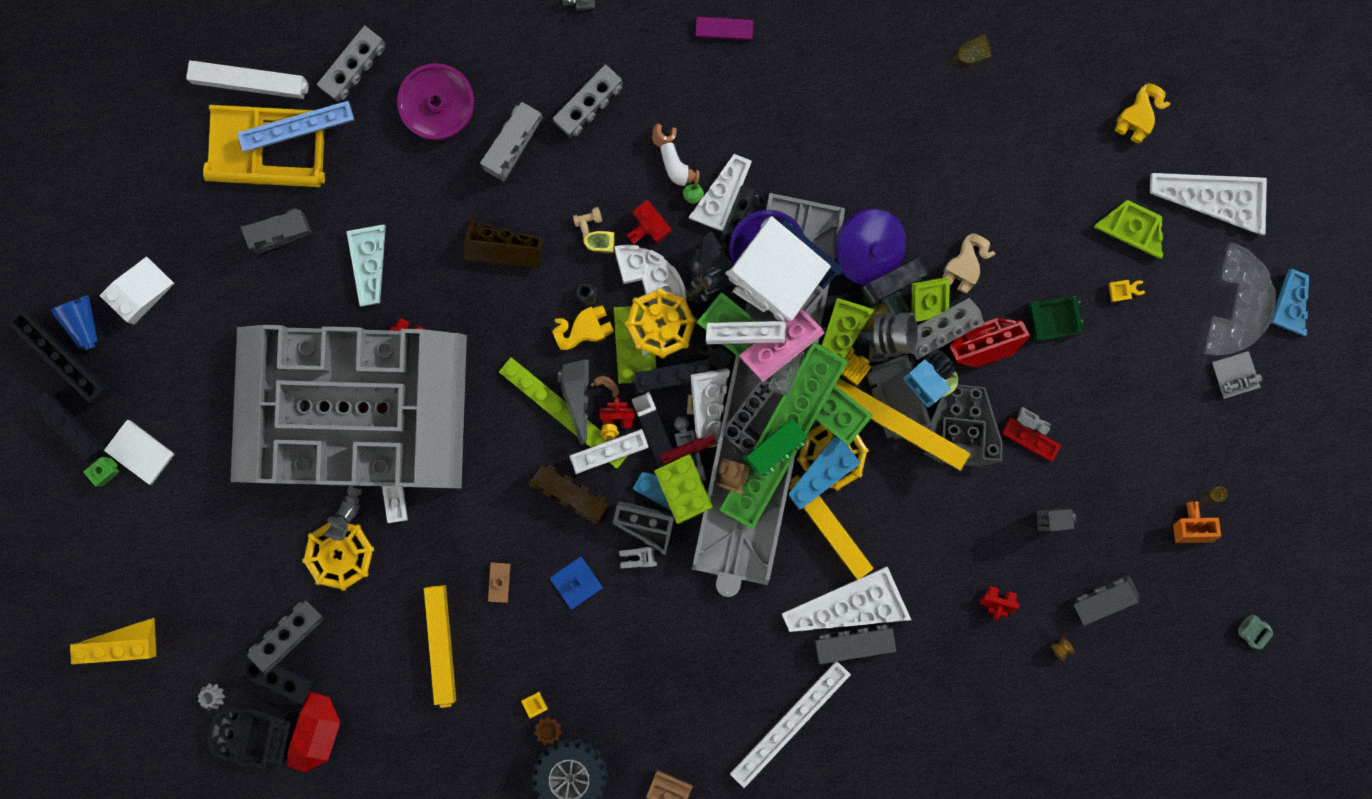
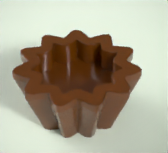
[534,717,562,745]

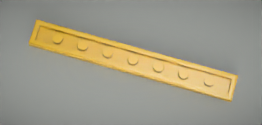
[835,378,971,471]

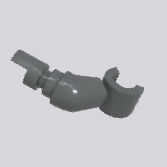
[324,485,362,541]

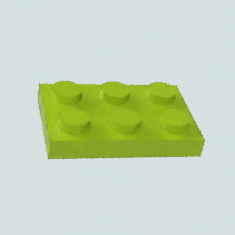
[655,455,713,524]

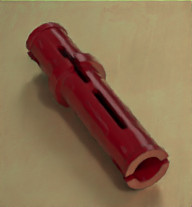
[659,433,718,465]

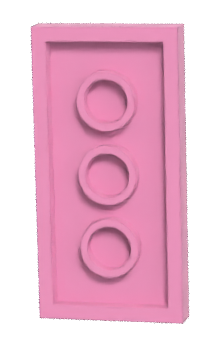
[739,308,824,382]

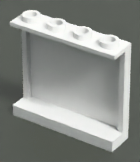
[725,216,831,323]

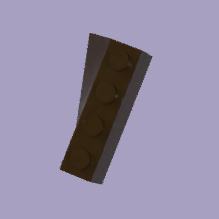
[464,219,543,268]
[528,464,609,525]

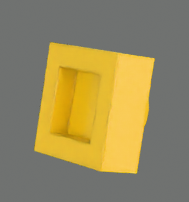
[522,692,548,718]

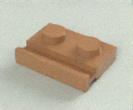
[714,458,750,494]
[646,770,693,799]

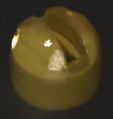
[1210,486,1228,502]

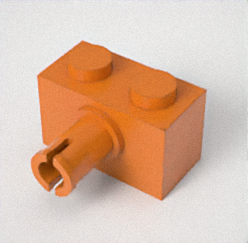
[1173,502,1221,543]

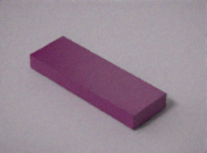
[696,17,753,40]

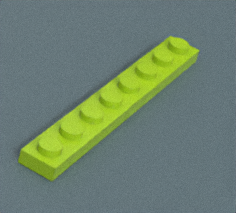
[499,358,628,469]

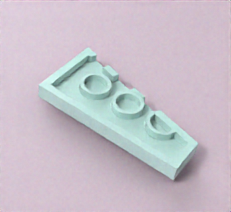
[347,225,386,307]

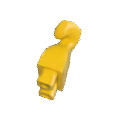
[1115,83,1170,144]
[552,306,614,350]

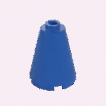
[50,295,98,351]

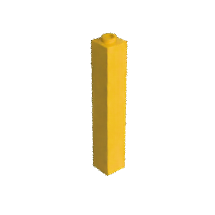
[788,475,874,580]
[424,585,456,708]

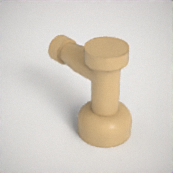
[573,207,602,239]

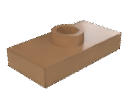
[488,562,511,603]

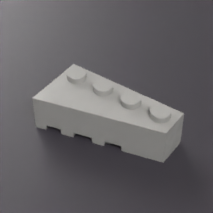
[480,102,543,182]

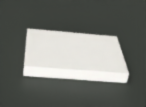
[104,420,175,485]

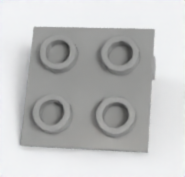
[1212,351,1262,399]

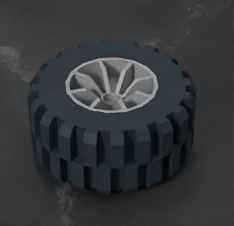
[532,738,608,799]

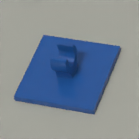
[550,556,603,610]

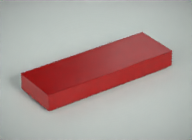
[1001,417,1061,462]

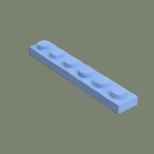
[237,101,355,152]

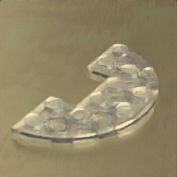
[1204,242,1276,356]

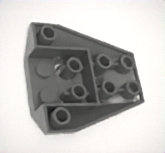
[924,384,1003,467]

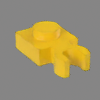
[1108,280,1145,302]

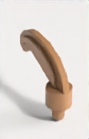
[590,376,619,397]

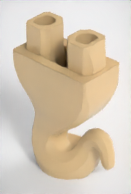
[942,233,995,294]

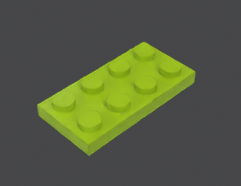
[614,305,656,384]

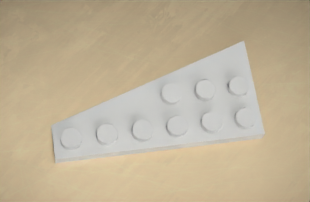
[1150,173,1267,236]
[781,567,911,632]

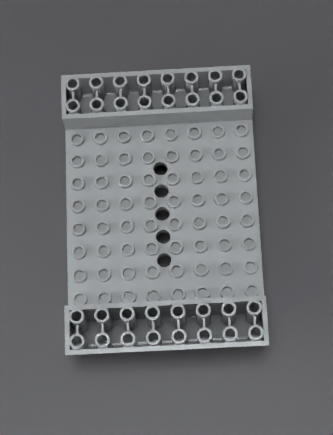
[231,325,467,488]

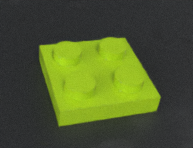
[911,278,950,322]

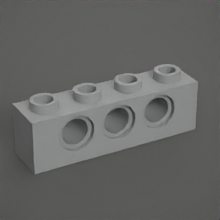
[317,25,386,103]
[553,64,623,138]
[912,298,984,359]

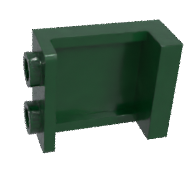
[1027,295,1084,342]

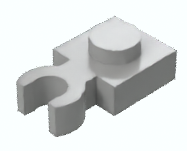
[1017,407,1051,435]

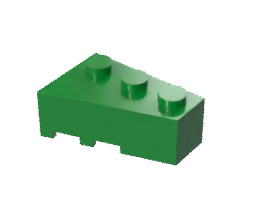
[742,419,807,476]

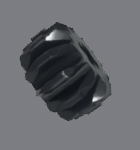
[923,349,955,380]

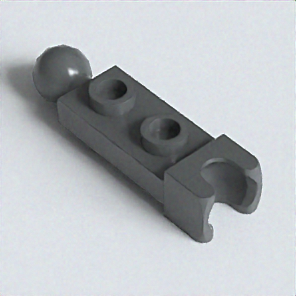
[674,416,706,483]

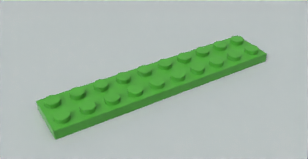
[697,292,873,446]
[720,342,848,529]

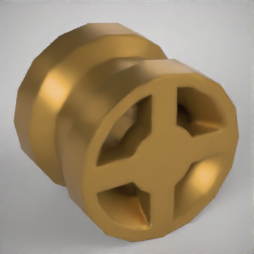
[1051,637,1075,662]

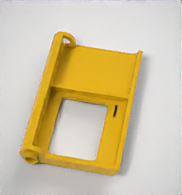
[203,105,325,187]

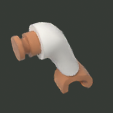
[652,123,699,186]

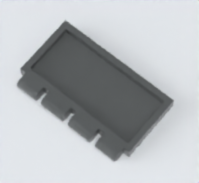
[866,355,932,440]

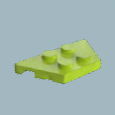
[1094,200,1163,259]

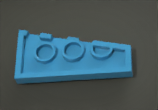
[788,435,860,510]

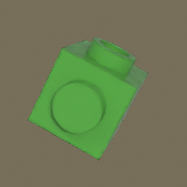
[84,457,119,487]

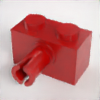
[626,200,672,245]

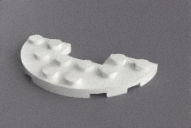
[614,245,686,356]

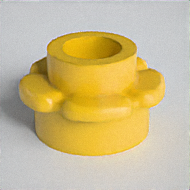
[600,424,619,441]

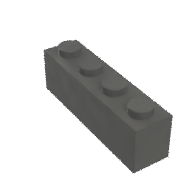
[814,624,896,664]

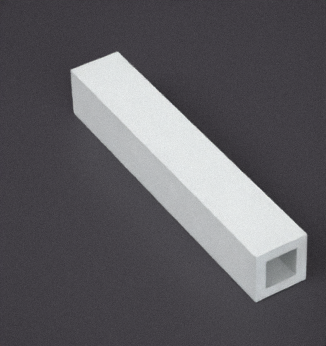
[186,60,308,99]

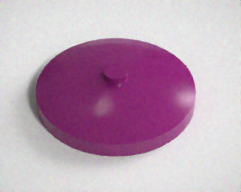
[397,63,475,140]

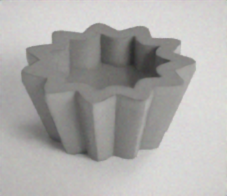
[198,683,225,711]

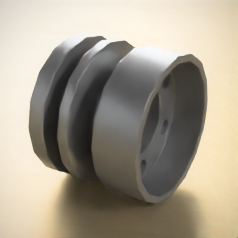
[874,313,918,354]

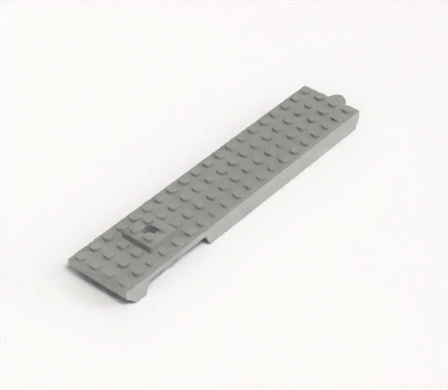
[692,193,845,597]

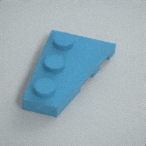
[1270,269,1309,336]

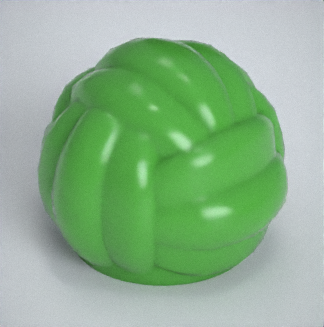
[683,184,704,204]

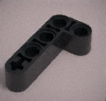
[854,257,930,308]
[724,376,778,453]

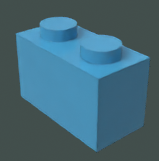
[902,360,951,407]

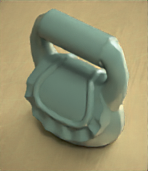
[1238,615,1273,650]

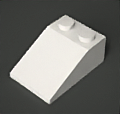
[100,257,175,325]

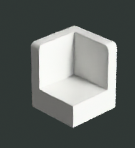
[632,392,656,417]

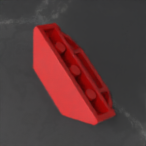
[950,318,1030,368]
[287,692,341,772]

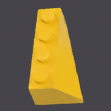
[70,618,156,664]

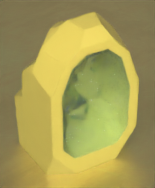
[584,231,614,253]

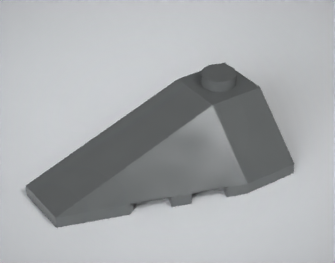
[558,360,589,445]

